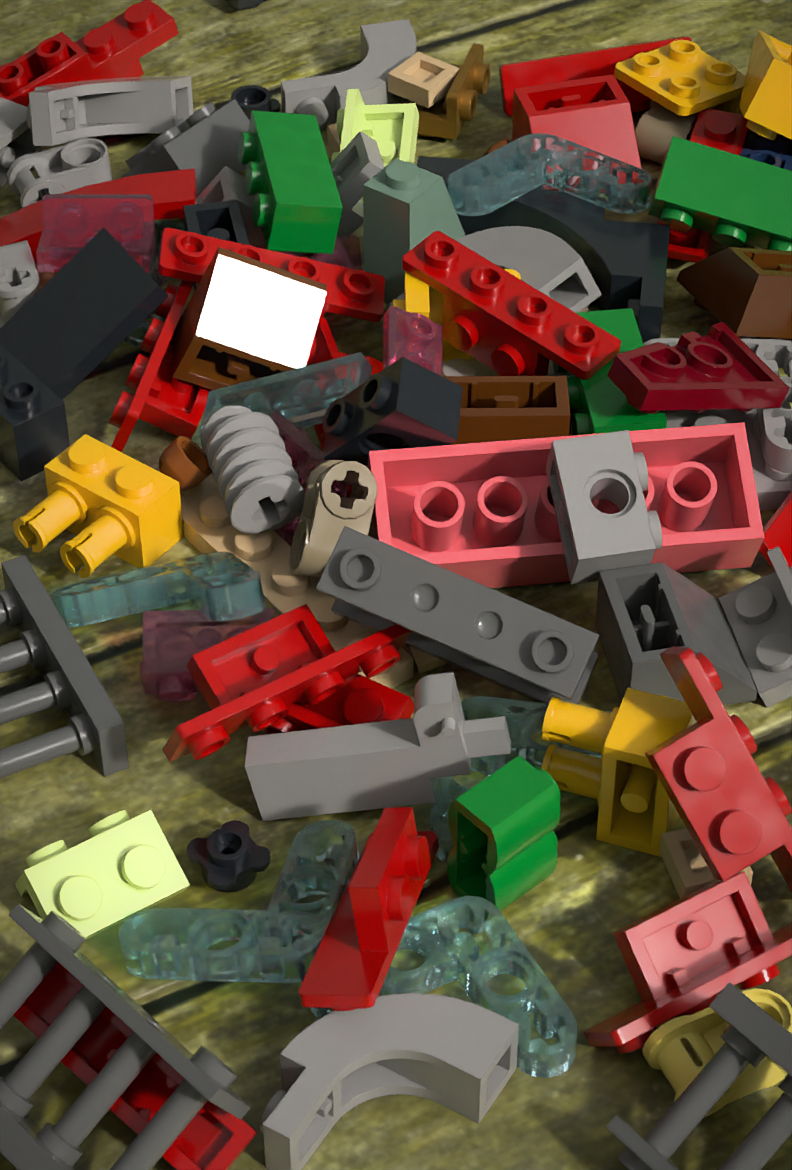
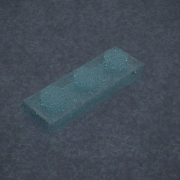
[198,352,372,438]

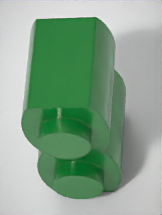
[447,755,561,921]

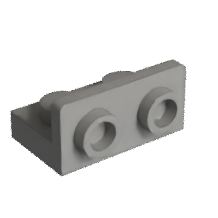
[719,546,792,707]

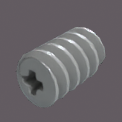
[200,405,305,534]

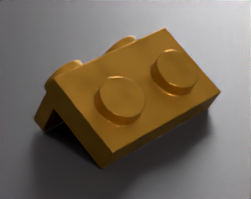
[402,43,490,140]

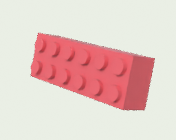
[368,422,765,588]

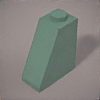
[363,158,466,305]

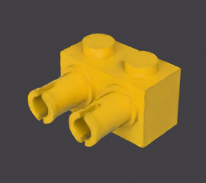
[13,434,184,578]
[541,687,694,857]

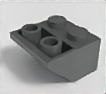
[120,99,250,197]
[595,562,757,705]

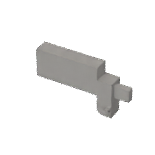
[244,672,511,821]

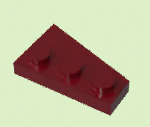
[607,322,790,414]

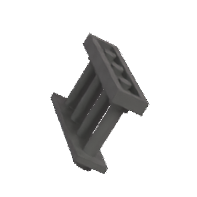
[316,526,599,706]
[0,555,129,779]
[0,904,251,1170]
[606,982,792,1170]

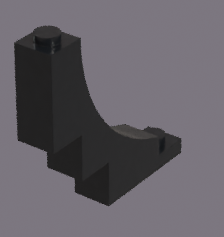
[416,156,670,343]

